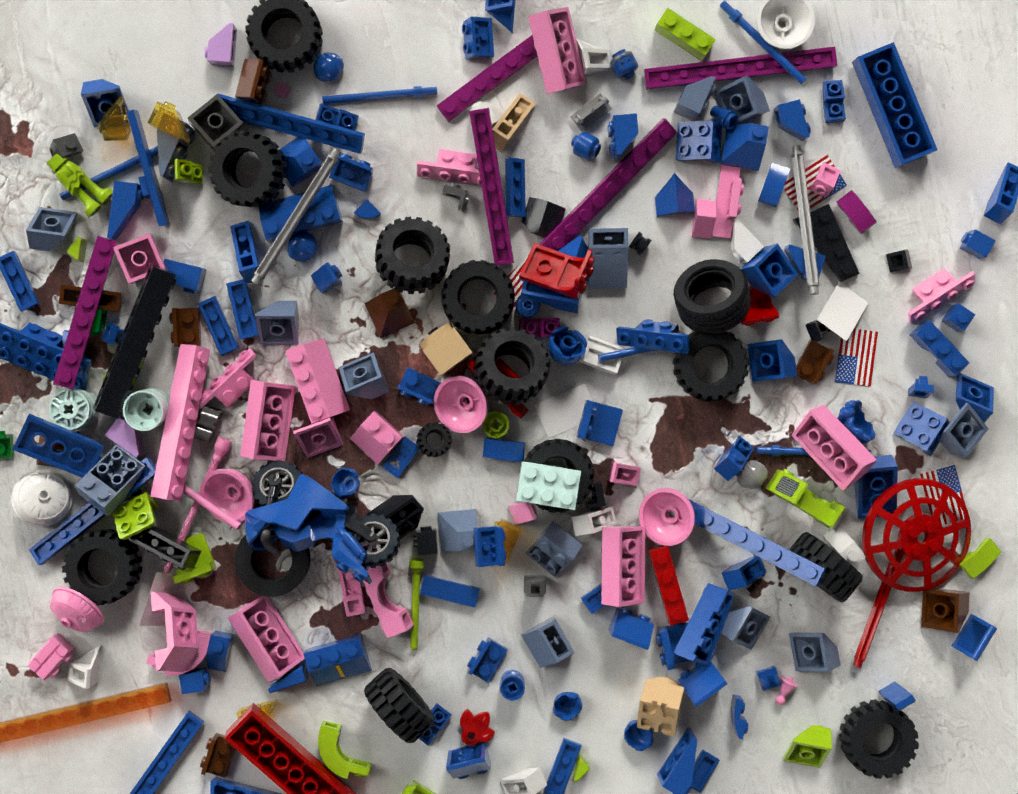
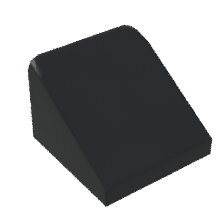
[886,249,912,273]

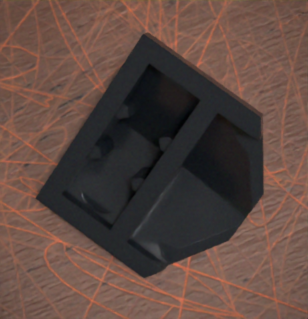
[522,197,566,237]

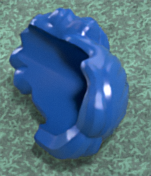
[837,400,875,444]

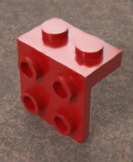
[730,286,779,326]

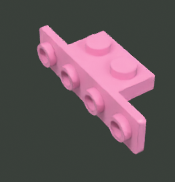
[417,149,482,186]
[712,164,744,239]
[908,268,975,324]
[199,348,256,409]

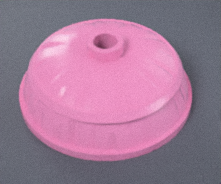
[434,376,488,433]
[201,469,255,523]
[639,488,695,546]
[50,587,104,632]

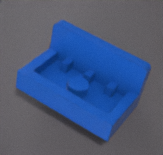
[329,153,374,192]
[474,526,506,567]

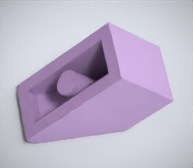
[205,23,237,67]
[105,416,144,458]

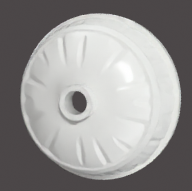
[756,0,815,49]
[11,470,72,527]

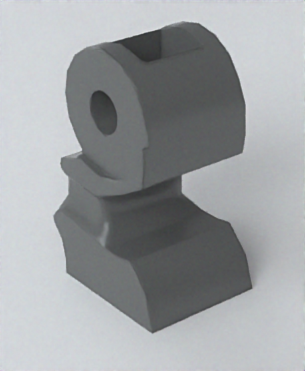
[194,405,225,444]
[524,575,546,597]

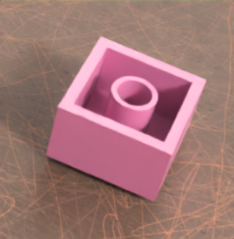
[113,233,167,284]

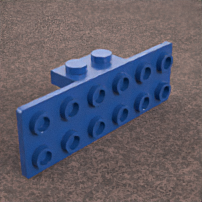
[0,322,91,390]

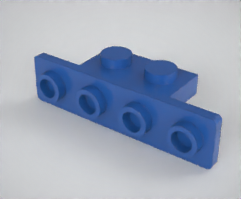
[616,319,690,354]

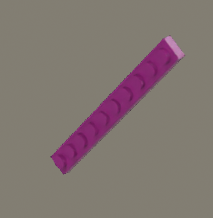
[644,47,837,90]
[539,118,677,251]

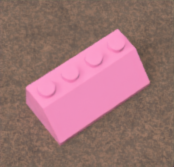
[528,7,587,94]
[285,338,350,424]
[240,380,296,462]
[791,405,877,491]
[601,526,645,607]
[227,596,305,683]

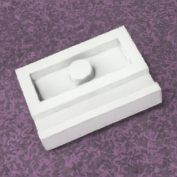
[580,336,625,376]

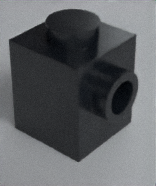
[413,526,438,555]

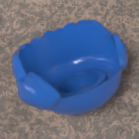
[313,52,344,82]
[287,232,317,262]
[331,468,360,499]
[553,692,583,721]
[624,720,654,751]

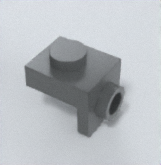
[49,133,83,159]
[442,183,470,211]

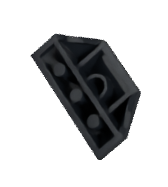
[363,495,424,552]

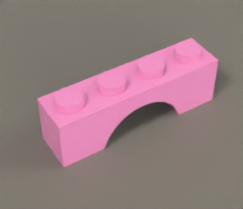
[364,562,414,638]

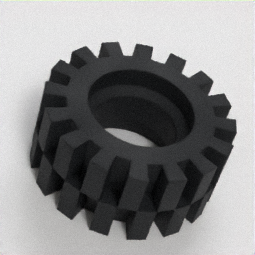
[416,422,452,458]

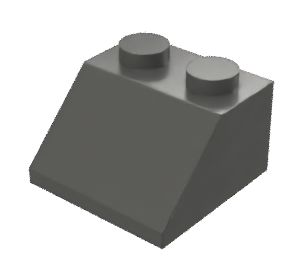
[187,94,243,152]

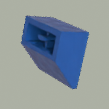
[607,113,639,161]

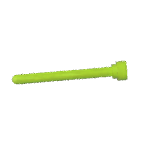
[409,558,425,650]

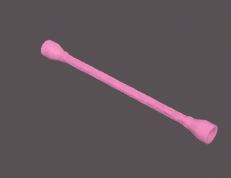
[161,436,232,591]

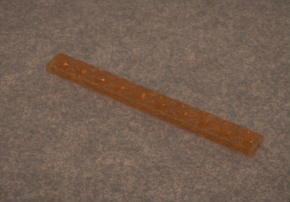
[0,682,172,743]

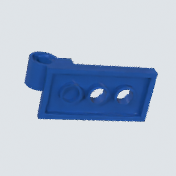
[12,413,104,478]

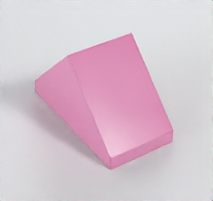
[691,199,716,239]
[608,461,641,486]

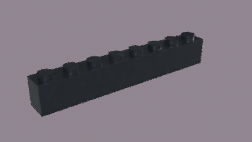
[93,264,177,419]

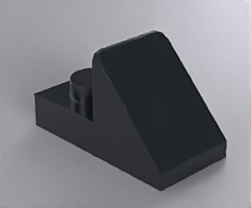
[806,320,834,342]

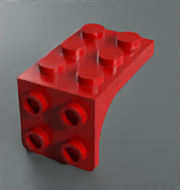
[519,243,595,300]

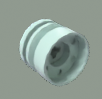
[123,388,170,431]
[49,389,99,430]

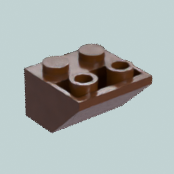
[235,59,272,105]

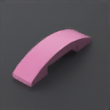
[331,542,366,617]

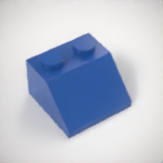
[741,243,798,298]
[608,607,654,650]
[677,662,728,707]

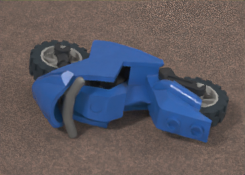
[245,460,400,584]

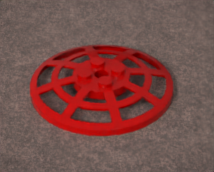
[862,478,971,592]

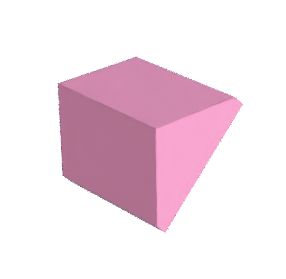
[293,417,343,458]

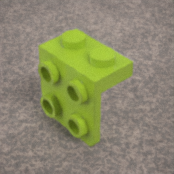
[113,492,159,540]
[173,533,217,585]

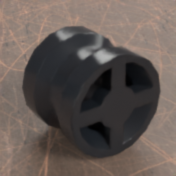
[628,232,652,256]

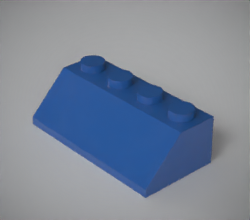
[259,185,343,242]

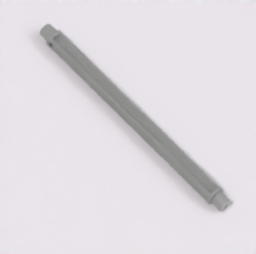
[791,145,820,295]
[251,148,341,285]

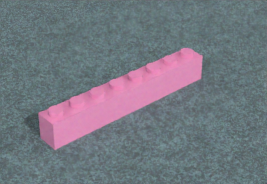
[151,344,210,501]

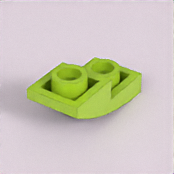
[175,159,203,184]
[960,538,1002,579]

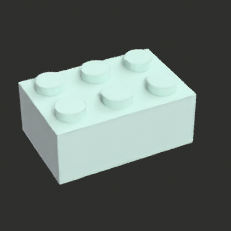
[516,461,581,510]

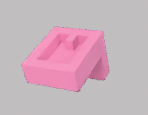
[810,162,840,197]

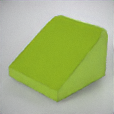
[67,237,87,262]
[573,754,590,781]

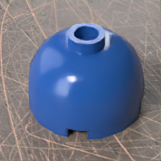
[548,326,587,366]

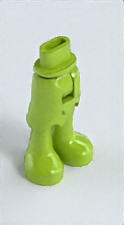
[47,153,113,218]

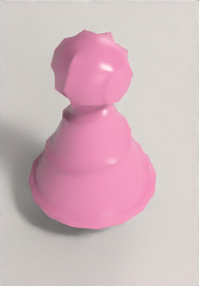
[775,676,798,705]

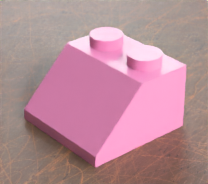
[350,411,404,464]

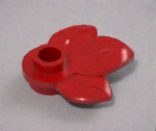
[460,709,495,746]

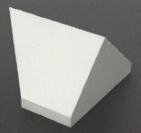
[576,38,612,75]
[67,645,101,689]

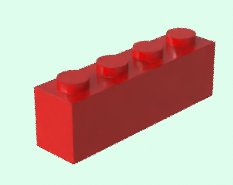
[647,545,689,626]

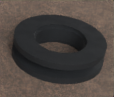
[235,535,311,597]

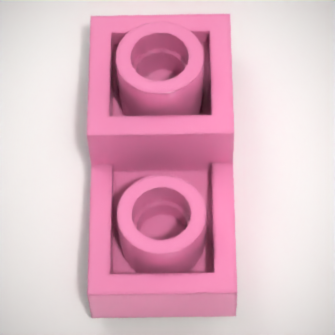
[508,502,537,524]

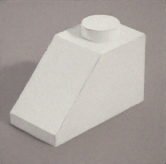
[731,219,764,264]
[571,506,617,536]
[822,525,866,566]
[500,767,547,794]

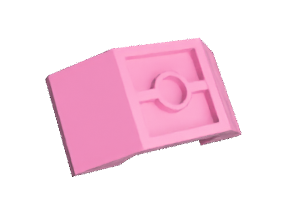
[151,592,199,672]

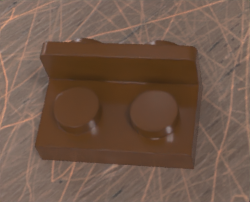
[169,307,202,347]
[796,340,834,384]
[200,733,235,778]

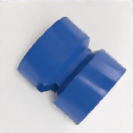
[500,670,525,701]

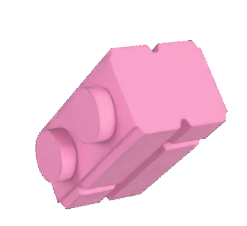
[28,633,75,680]

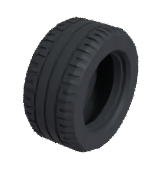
[673,259,751,334]

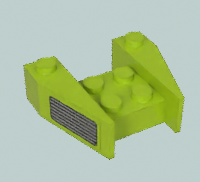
[765,469,846,531]

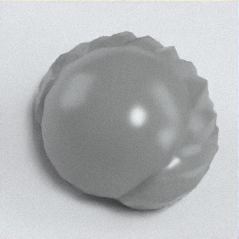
[736,460,768,489]

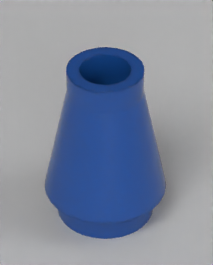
[710,106,739,129]

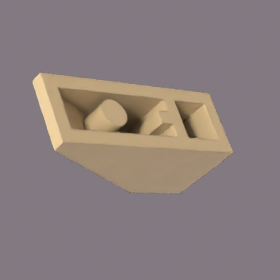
[493,93,536,153]

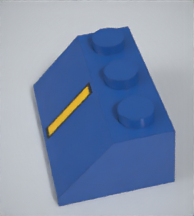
[303,634,372,686]

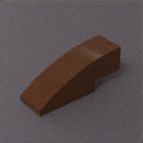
[59,284,121,312]

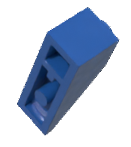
[984,162,1018,224]
[107,181,144,241]
[230,220,265,284]

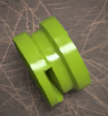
[483,411,509,438]

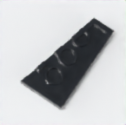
[793,204,860,282]

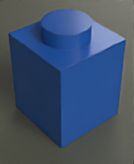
[960,229,996,259]
[942,304,976,332]
[179,668,211,694]

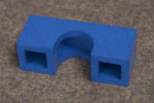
[910,321,970,376]

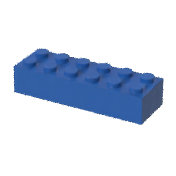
[852,42,938,168]

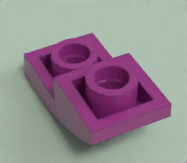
[836,190,877,234]
[519,318,560,338]

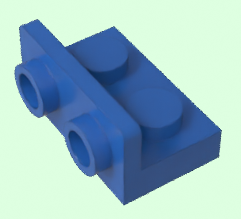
[462,16,494,60]
[397,367,441,406]
[467,637,507,683]

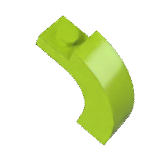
[318,720,372,779]

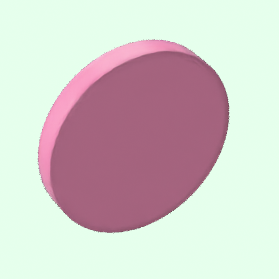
[275,83,290,98]

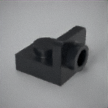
[586,481,606,511]

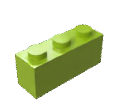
[654,7,716,61]

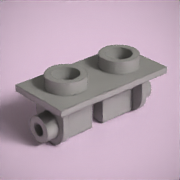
[570,93,612,132]

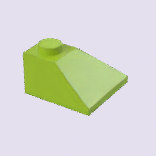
[783,725,832,768]

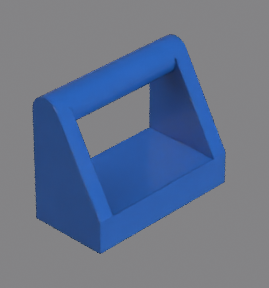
[951,614,997,661]

